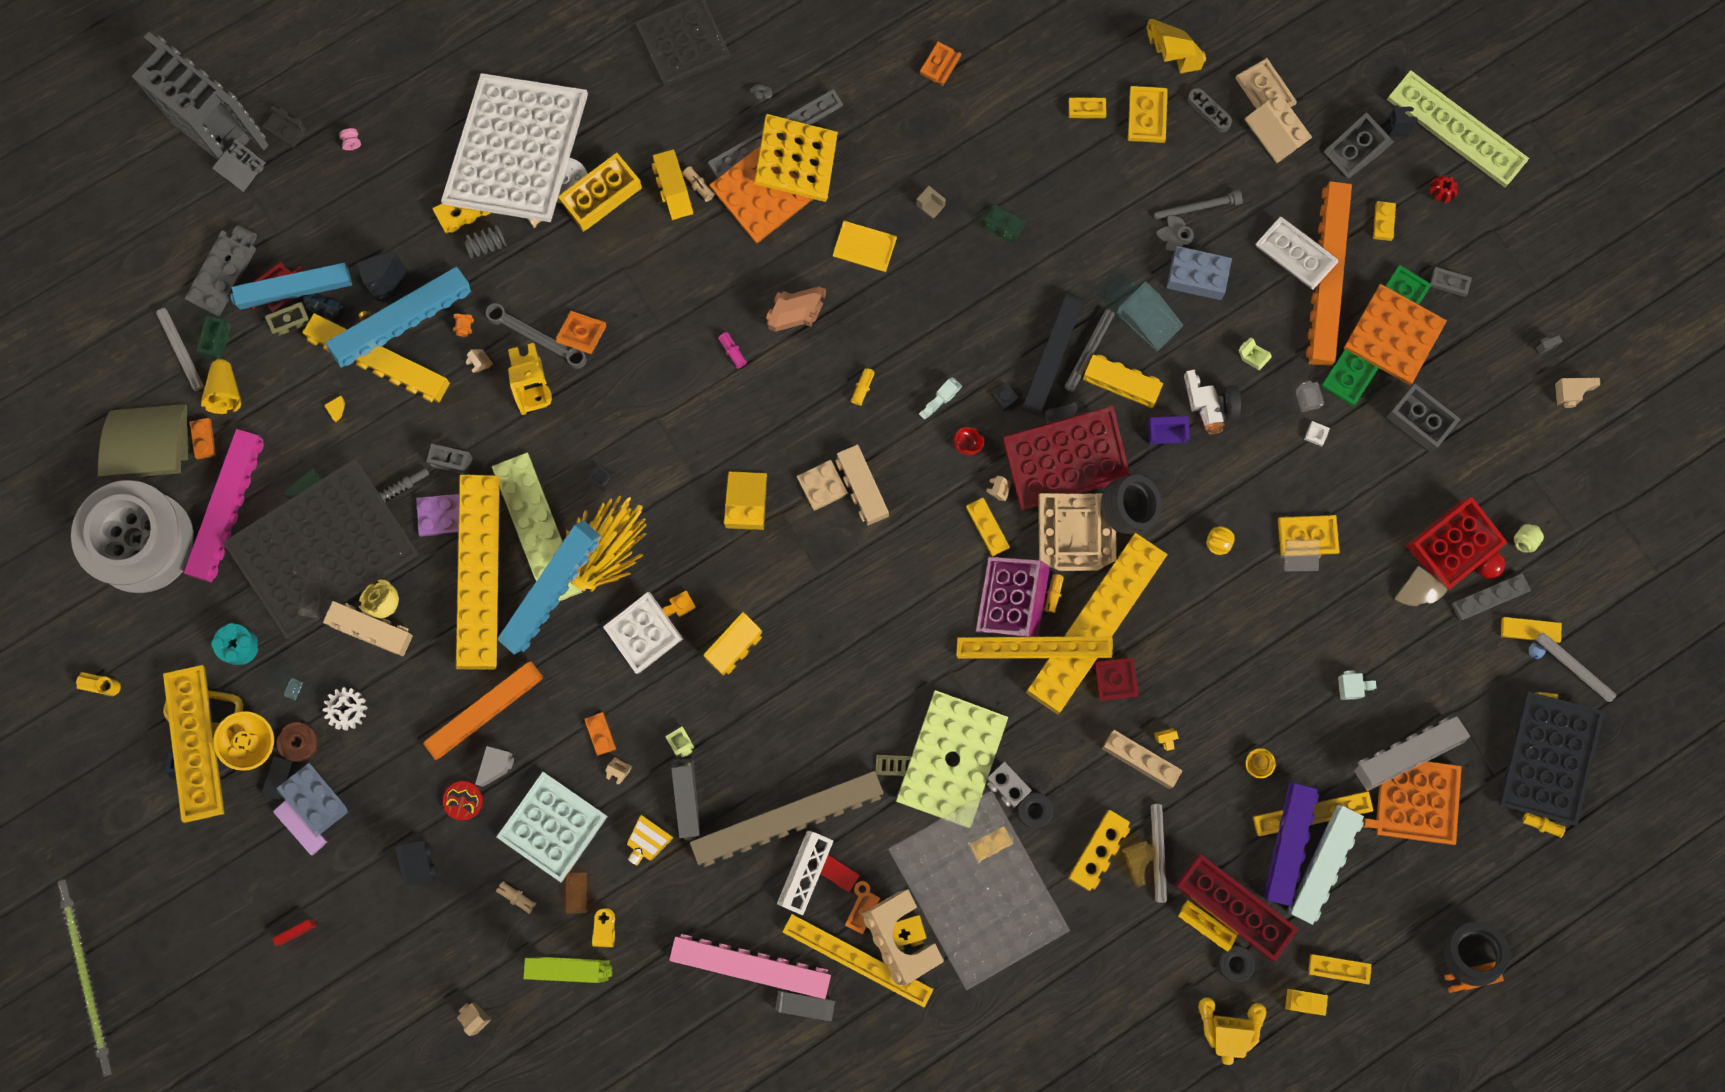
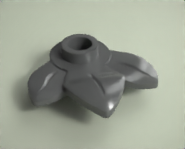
[1156,216,1194,251]

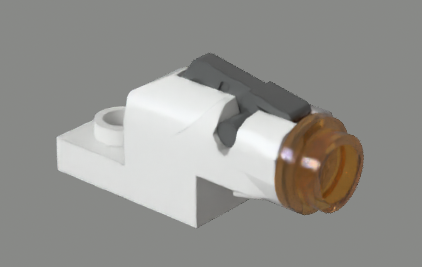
[1184,370,1224,434]

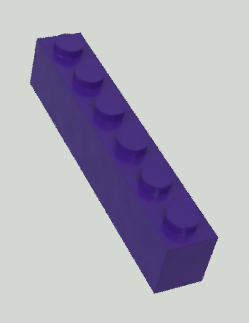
[1263,782,1319,906]

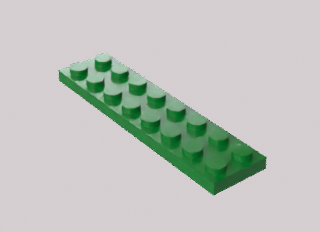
[1321,265,1432,407]

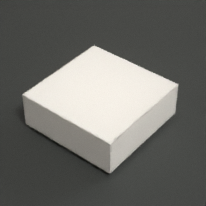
[1304,421,1330,447]

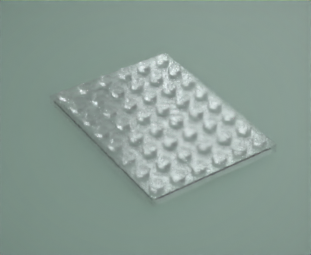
[888,790,1070,990]

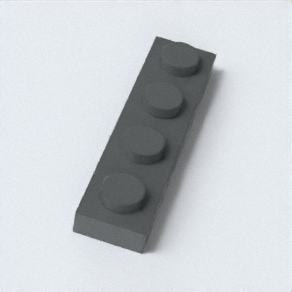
[1452,573,1531,621]

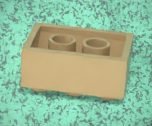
[1244,92,1312,164]

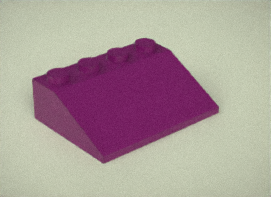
[976,557,1050,637]

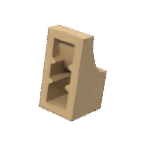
[1555,378,1600,408]
[457,1002,492,1036]

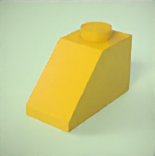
[1285,989,1328,1016]

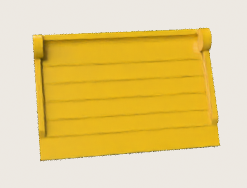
[833,221,897,272]

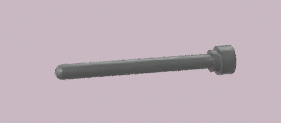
[1154,190,1243,219]

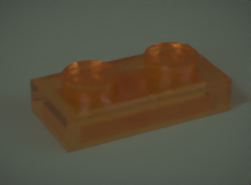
[566,873,587,914]

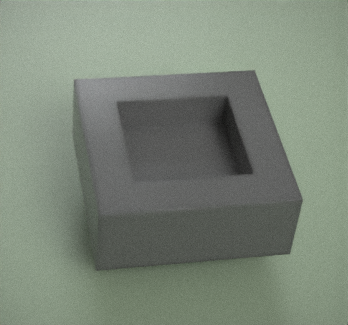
[1536,335,1563,354]

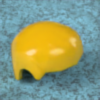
[1245,748,1276,778]

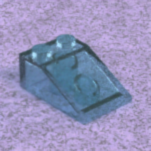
[1117,281,1183,352]

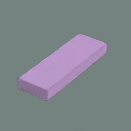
[273,801,328,855]

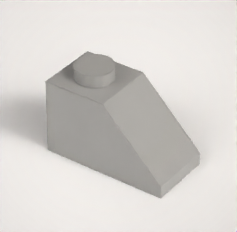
[475,746,514,787]

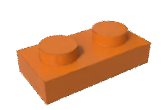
[190,418,216,460]
[584,712,616,756]

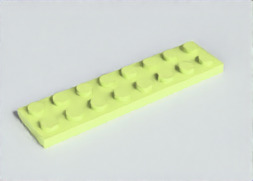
[1387,71,1529,188]
[492,453,582,601]

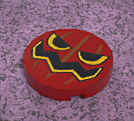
[443,781,483,821]

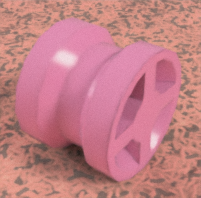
[339,128,361,150]

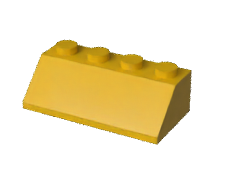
[558,153,642,232]

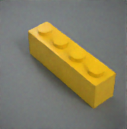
[1083,355,1163,408]

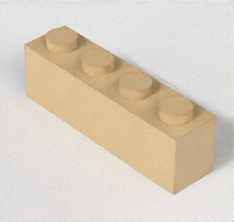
[835,445,889,525]
[1102,730,1183,789]

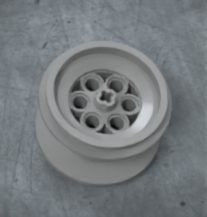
[71,481,194,593]

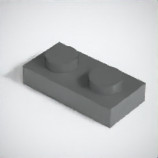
[1430,267,1472,297]

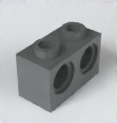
[426,444,473,475]

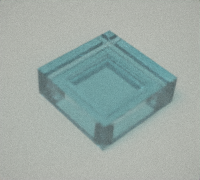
[284,678,303,701]

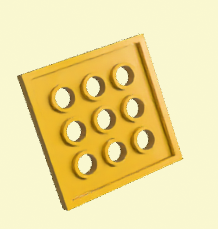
[754,114,838,202]

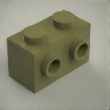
[265,302,310,336]

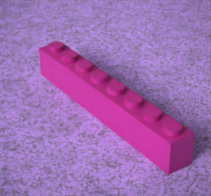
[184,429,264,583]

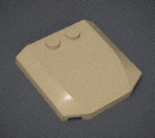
[1039,494,1116,571]

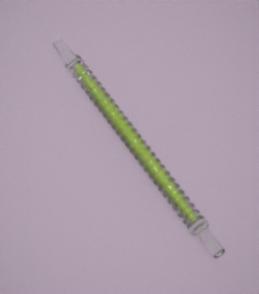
[57,880,112,1077]

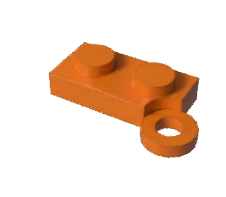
[845,881,880,934]

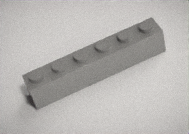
[1354,716,1470,791]

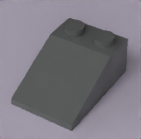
[1324,112,1394,179]

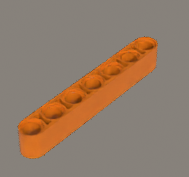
[423,661,543,760]

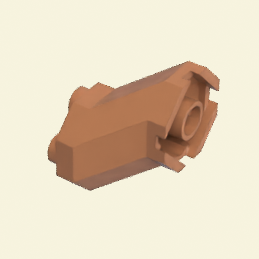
[766,286,826,332]

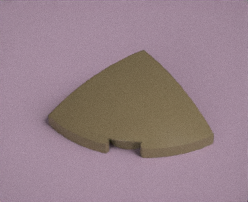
[1394,566,1447,606]

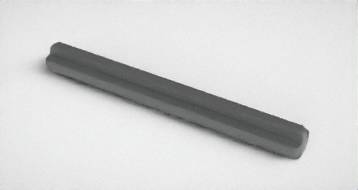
[1064,309,1114,392]

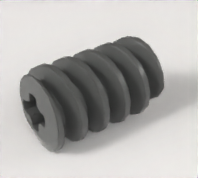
[465,225,507,259]

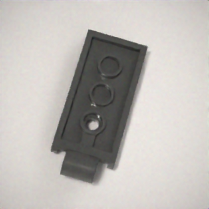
[185,225,257,317]

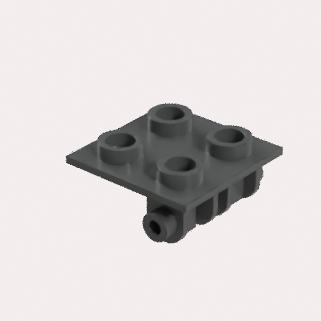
[212,139,265,192]

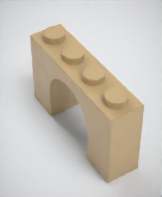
[862,889,944,986]

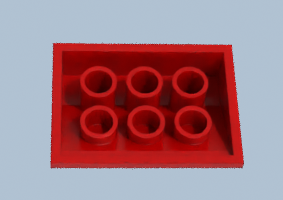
[1406,497,1507,590]

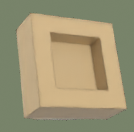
[466,349,493,373]
[986,476,1011,501]
[606,758,632,784]

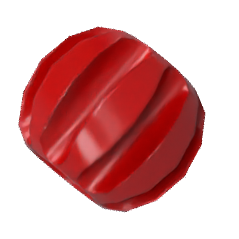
[1430,175,1458,203]

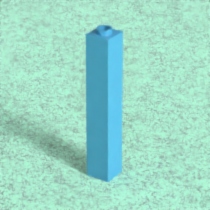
[230,263,352,310]

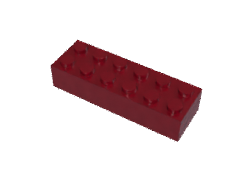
[1174,854,1298,961]

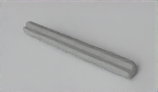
[156,308,204,391]
[1536,633,1616,702]
[1151,804,1167,903]

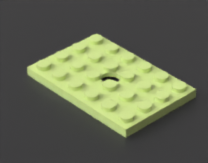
[896,690,1008,828]

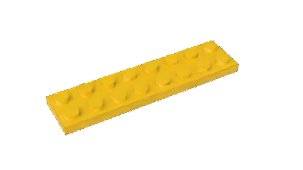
[163,665,224,823]

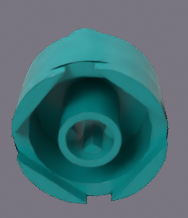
[211,623,258,665]

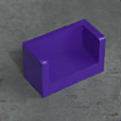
[1147,416,1190,444]

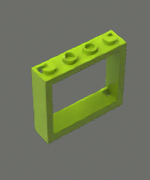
[524,957,612,983]

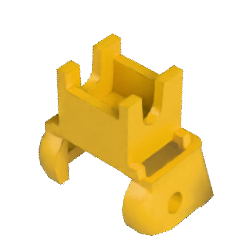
[508,343,552,415]

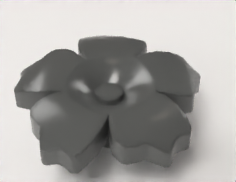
[750,84,772,99]

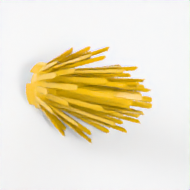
[566,496,646,592]

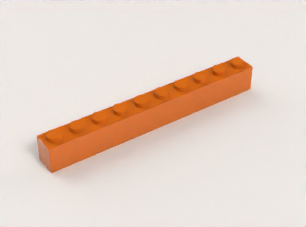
[1306,181,1352,367]

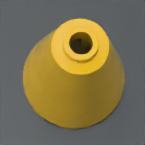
[201,359,241,414]

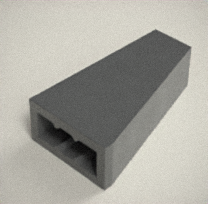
[671,758,700,840]

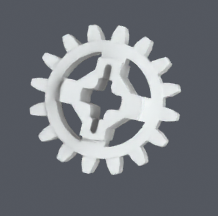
[323,687,367,731]

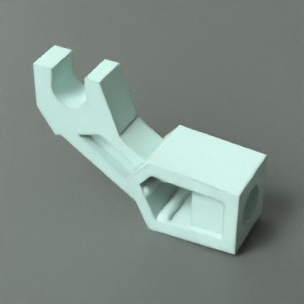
[919,377,962,419]

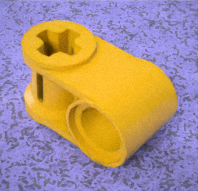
[592,908,615,947]

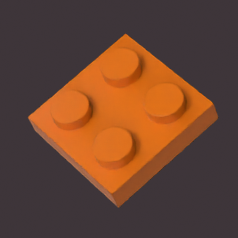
[556,311,606,354]

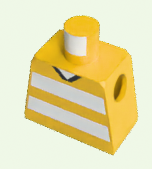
[627,815,674,866]

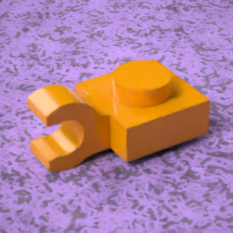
[662,591,696,617]

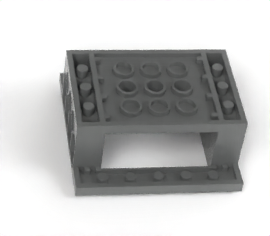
[132,32,268,160]

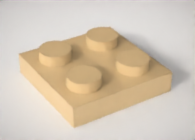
[797,460,848,511]

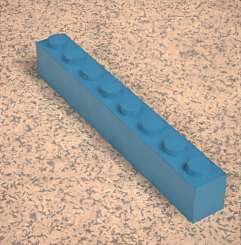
[326,267,471,368]
[497,521,601,654]

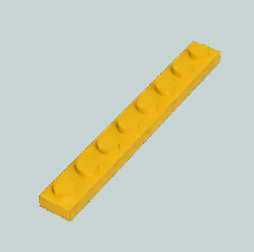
[957,636,1113,659]
[783,914,933,1007]

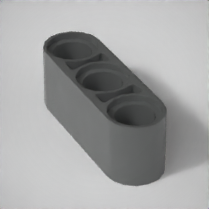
[775,991,835,1021]

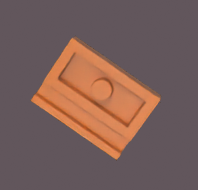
[920,42,961,86]

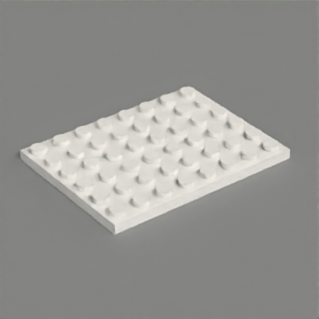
[441,74,588,222]

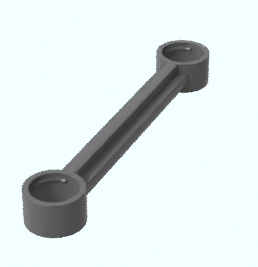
[486,303,587,369]

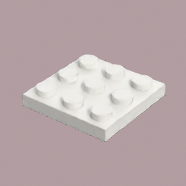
[603,592,683,674]

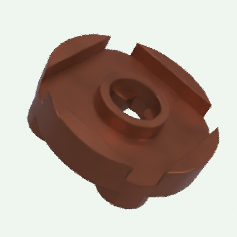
[277,722,318,762]

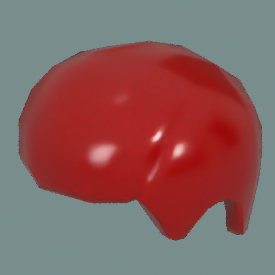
[954,427,984,456]
[1475,551,1505,579]

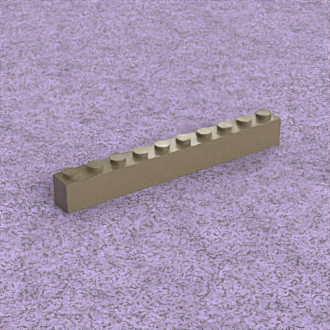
[690,771,883,867]

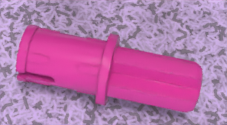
[719,332,747,369]

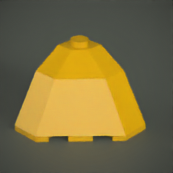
[1147,19,1206,73]

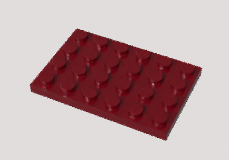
[1002,405,1130,510]

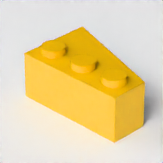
[651,149,693,220]

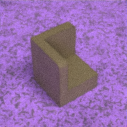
[916,186,946,219]

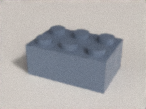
[1166,246,1232,300]
[277,763,348,837]

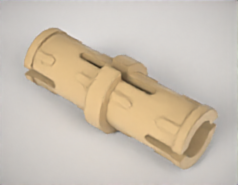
[682,166,715,202]
[496,881,536,914]

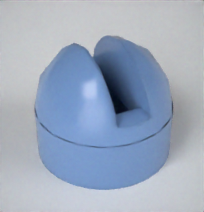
[1529,642,1547,659]

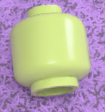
[1514,524,1544,552]

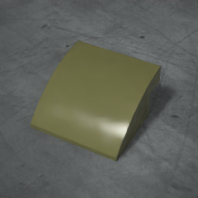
[98,404,188,480]

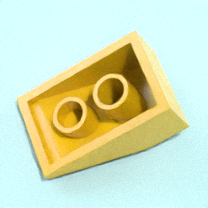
[724,472,767,530]

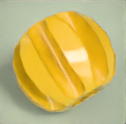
[1207,526,1234,555]

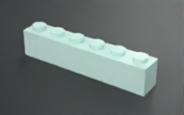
[1286,805,1364,925]

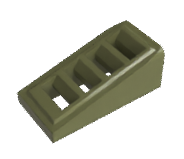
[876,755,912,776]

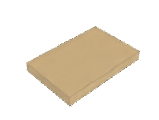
[1236,58,1297,109]

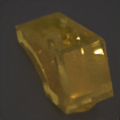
[1122,841,1155,887]

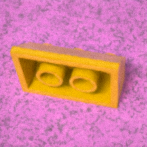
[703,612,762,676]

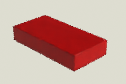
[820,855,860,892]
[272,920,317,946]

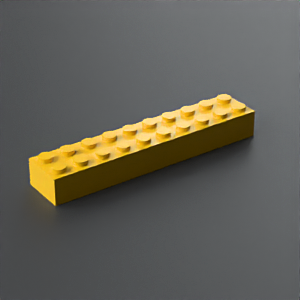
[456,475,499,670]
[1026,533,1168,715]

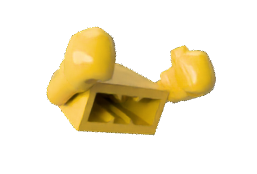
[1198,997,1266,1065]

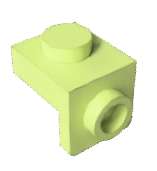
[1239,337,1271,370]
[665,727,694,758]

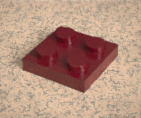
[1094,658,1139,701]

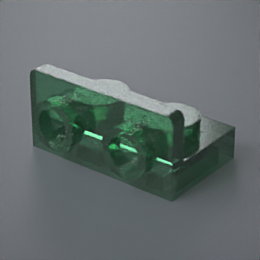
[983,205,1026,243]

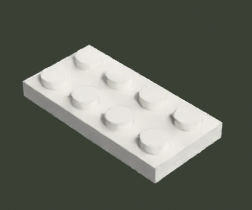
[1256,217,1338,290]

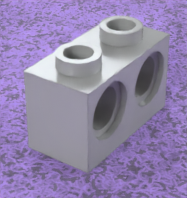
[987,762,1032,808]

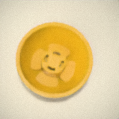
[213,712,274,771]

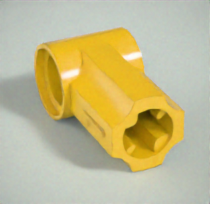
[76,672,121,696]

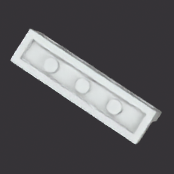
[777,830,833,915]

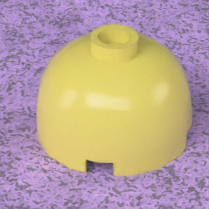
[359,579,399,619]

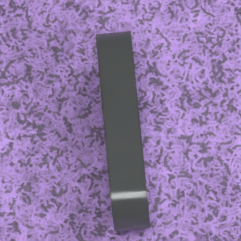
[1188,88,1232,132]

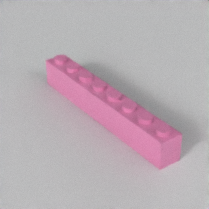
[669,934,831,999]

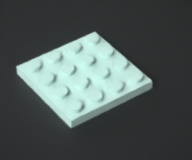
[497,772,608,882]

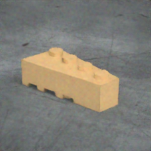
[323,601,413,657]

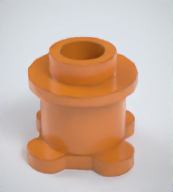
[453,314,474,337]

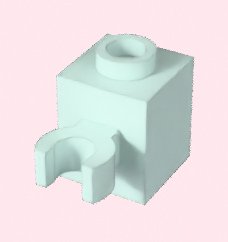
[1338,671,1377,700]

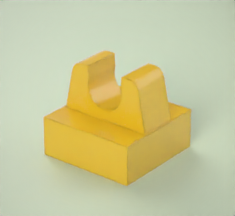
[1154,728,1179,751]

